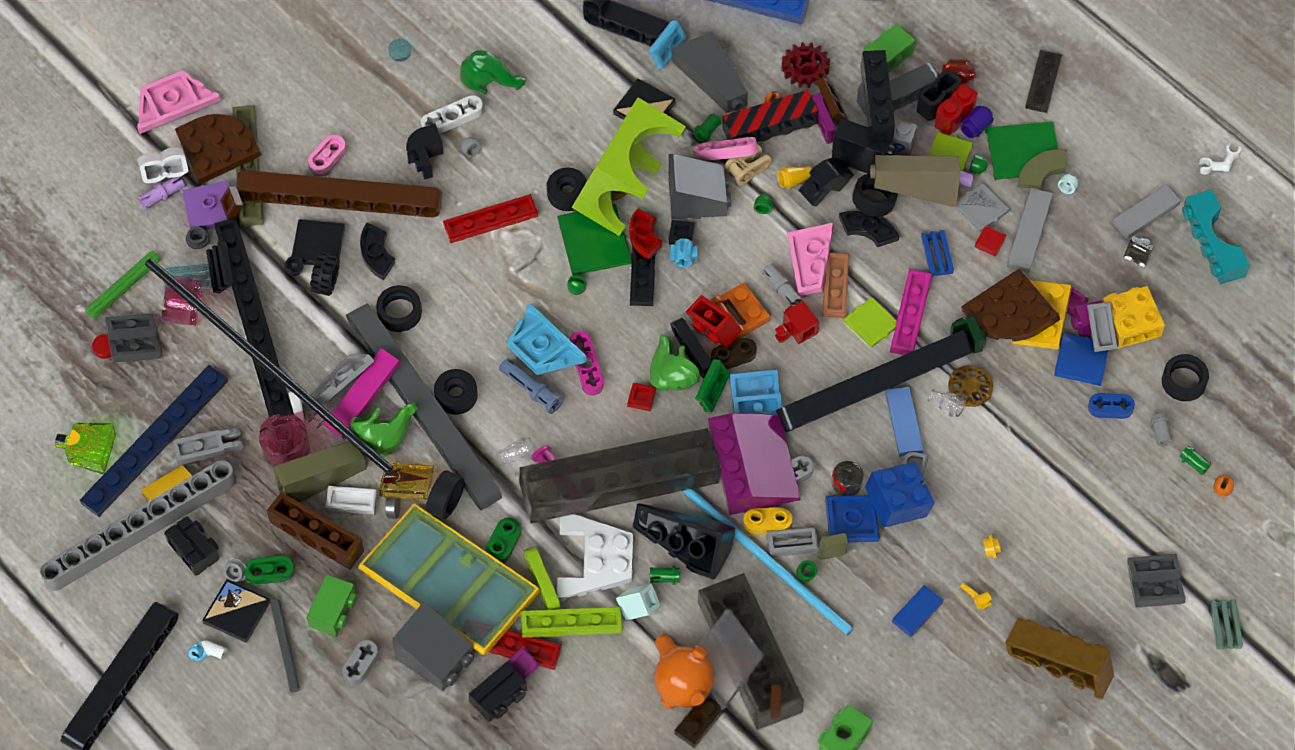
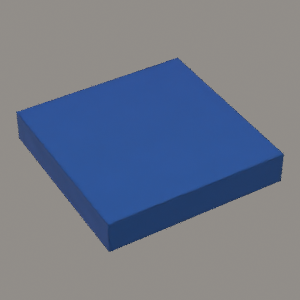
[825,495,880,542]

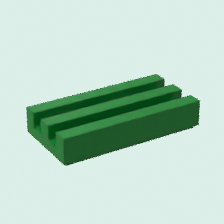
[695,359,730,413]

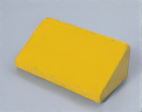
[141,465,192,502]

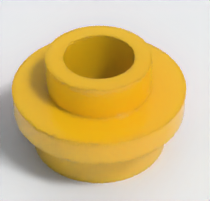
[983,534,1001,559]

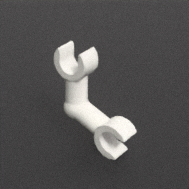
[1199,143,1241,175]

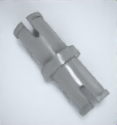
[762,263,802,306]

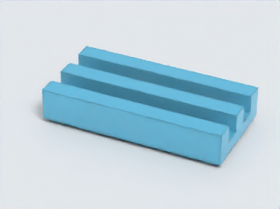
[648,20,687,68]

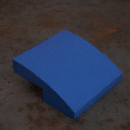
[1054,332,1108,386]

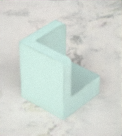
[616,583,661,620]

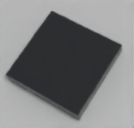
[291,219,345,265]

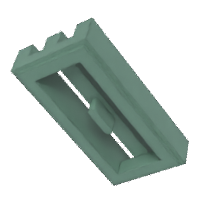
[1210,599,1243,650]

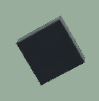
[669,220,695,245]

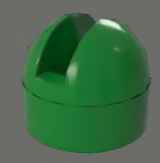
[969,154,988,174]
[753,194,773,214]
[567,274,586,295]
[796,560,817,582]

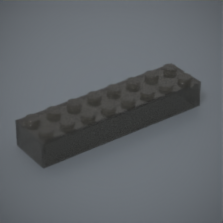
[519,428,721,523]

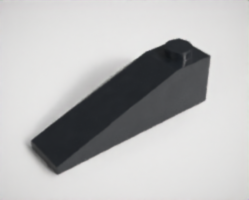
[633,503,736,580]

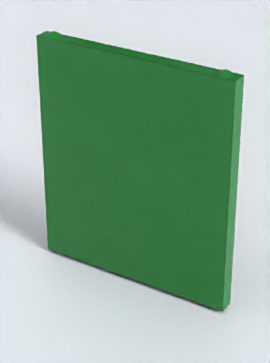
[985,121,1062,180]
[557,204,631,275]

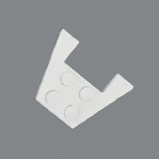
[557,511,633,602]

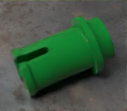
[694,114,722,142]
[1179,446,1212,475]
[650,565,680,585]

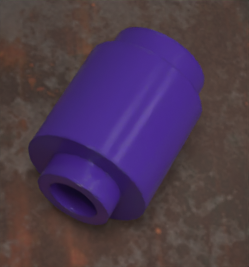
[960,106,994,139]

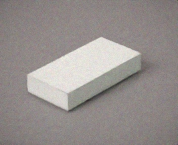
[325,486,377,515]

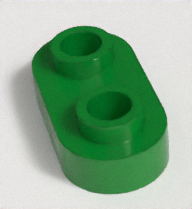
[486,518,521,563]
[244,555,294,585]

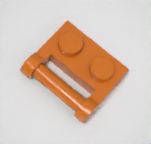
[710,282,770,339]

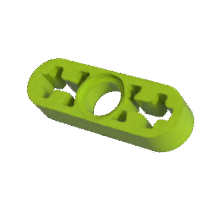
[523,546,560,610]

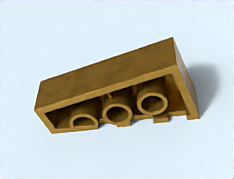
[1005,618,1114,699]

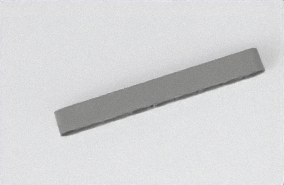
[40,460,235,591]

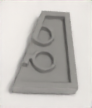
[301,354,374,411]

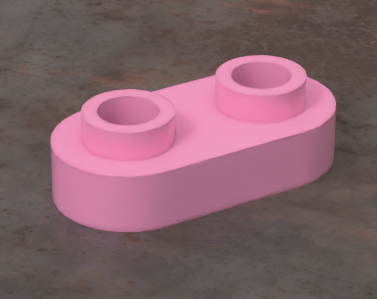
[308,135,346,175]

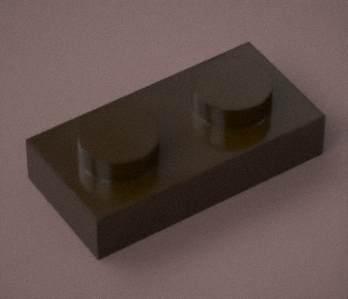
[674,696,725,748]

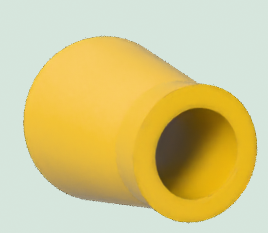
[777,166,812,189]

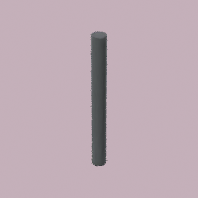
[270,599,300,693]

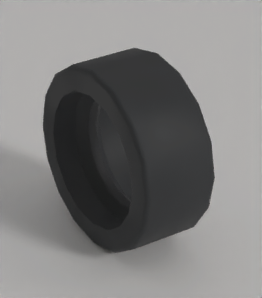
[852,173,898,217]
[376,285,422,332]
[1161,354,1209,402]
[426,470,465,519]

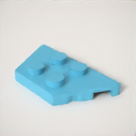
[507,303,587,375]

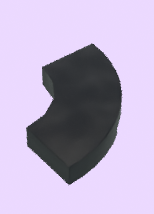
[839,211,900,247]
[360,222,395,280]

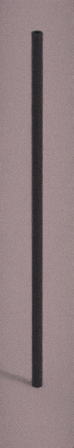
[145,258,393,474]

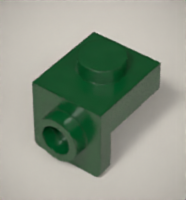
[950,316,986,354]

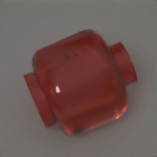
[942,59,975,86]

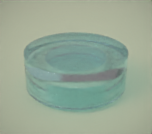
[388,39,411,62]

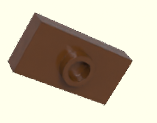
[816,77,848,123]

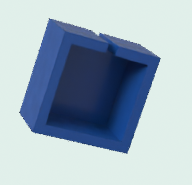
[865,462,935,528]

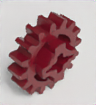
[781,42,830,88]

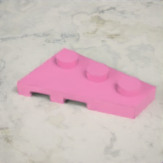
[787,223,834,296]

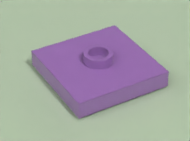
[182,181,229,229]

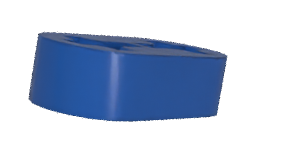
[1088,393,1135,419]

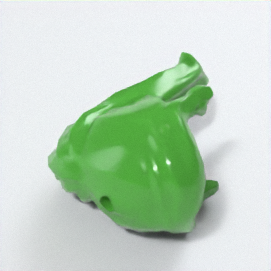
[650,334,700,391]
[349,402,418,457]

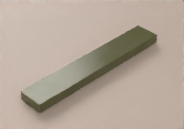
[232,105,264,227]

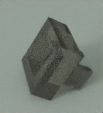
[1124,235,1154,267]

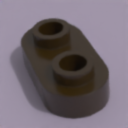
[711,338,757,369]

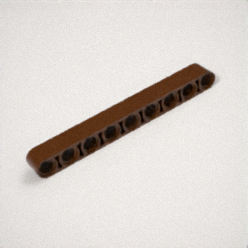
[236,170,442,217]

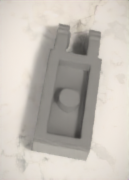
[172,428,244,465]

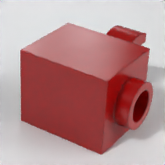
[775,301,819,344]

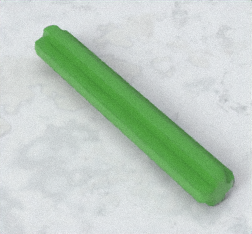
[85,251,160,319]

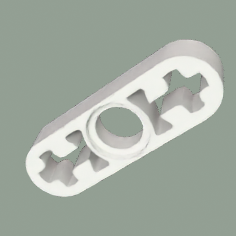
[421,96,483,134]

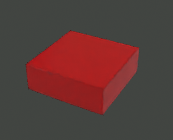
[975,226,1006,257]
[627,383,656,412]

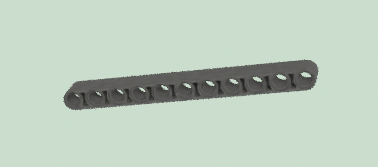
[346,303,502,510]

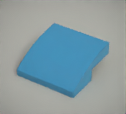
[729,370,782,415]

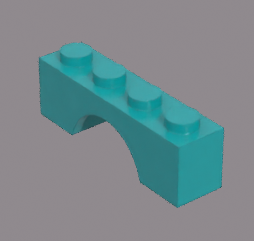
[1182,189,1250,285]

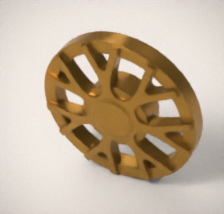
[948,365,993,407]

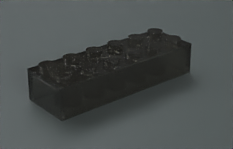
[698,573,804,730]

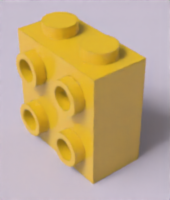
[1103,286,1165,349]

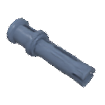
[499,358,563,414]

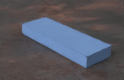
[885,387,923,457]

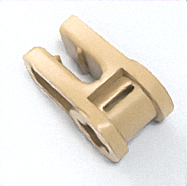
[724,144,771,186]

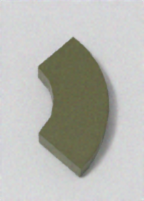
[1017,149,1067,190]

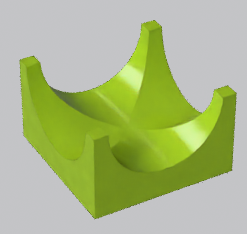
[572,98,686,236]

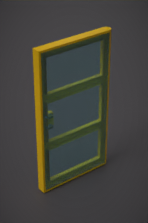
[358,503,540,656]

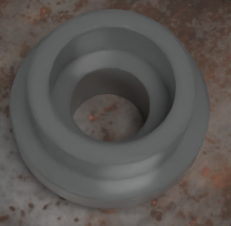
[186,227,209,249]

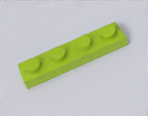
[521,607,622,638]

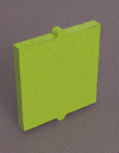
[928,132,973,171]
[843,297,897,348]

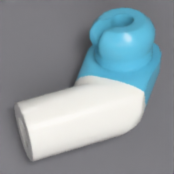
[188,640,227,661]

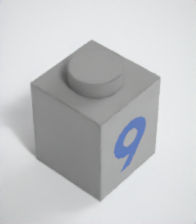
[893,119,918,156]

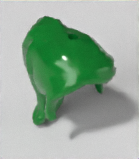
[460,50,526,95]

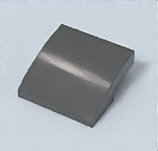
[105,313,161,363]
[1127,554,1185,608]

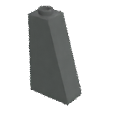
[672,32,748,113]

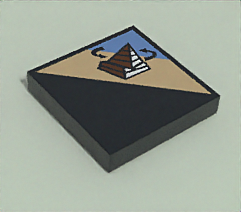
[613,79,676,120]
[202,579,271,643]

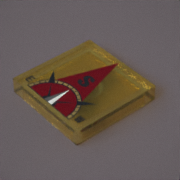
[379,463,434,500]

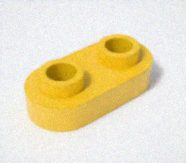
[743,508,792,534]

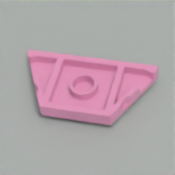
[137,70,221,134]

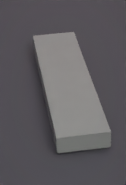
[1007,187,1053,273]

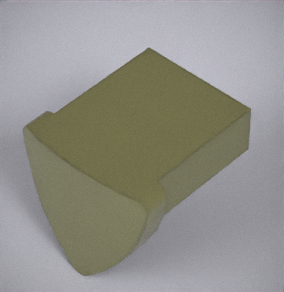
[817,531,848,560]

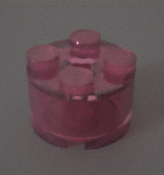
[162,275,202,326]
[259,414,310,467]

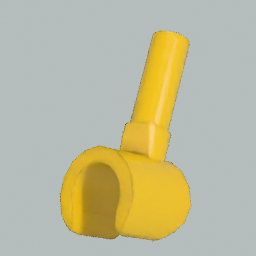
[960,582,992,610]

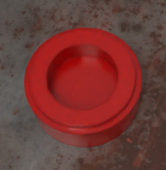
[92,334,111,359]

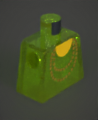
[55,423,116,475]

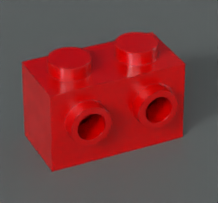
[686,295,743,348]

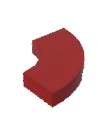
[629,208,662,260]

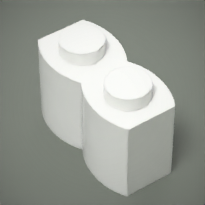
[137,147,188,183]

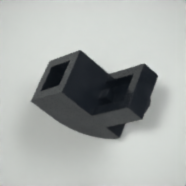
[406,124,444,180]
[798,158,854,207]

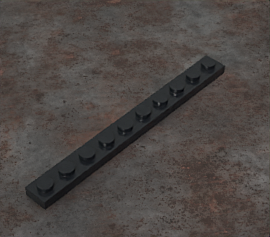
[214,218,294,424]

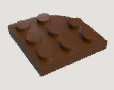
[175,114,262,184]
[961,269,1060,342]

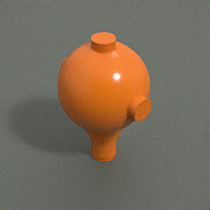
[654,634,714,709]

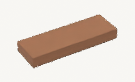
[822,252,849,318]

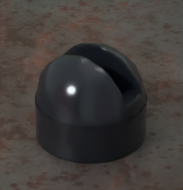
[285,256,304,276]

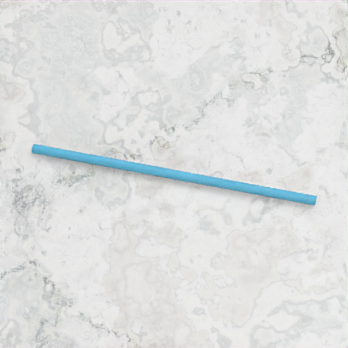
[634,442,853,635]

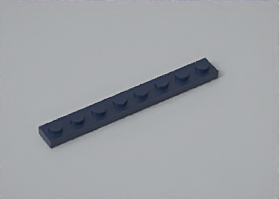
[80,365,228,517]

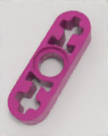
[569,331,603,396]

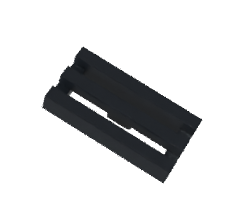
[206,241,234,294]

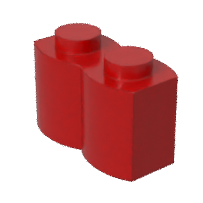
[935,83,978,135]

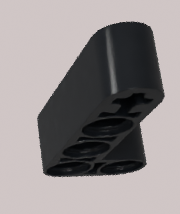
[583,0,669,47]

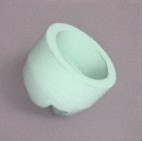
[1058,174,1078,194]

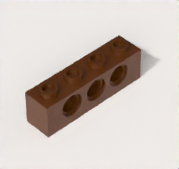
[267,492,364,570]

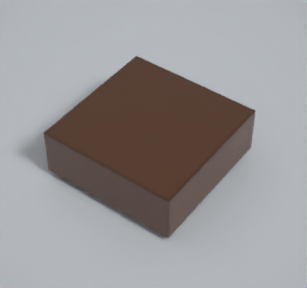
[220,186,243,219]
[770,685,782,719]

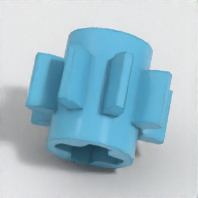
[670,239,698,268]

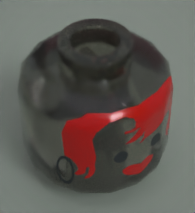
[831,460,864,496]

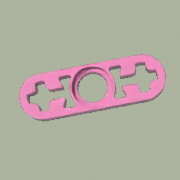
[692,137,758,161]

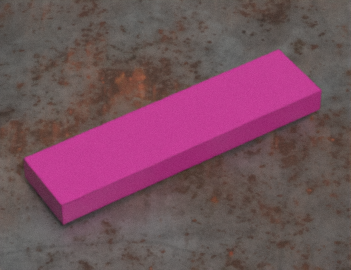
[890,269,932,355]
[324,348,401,439]

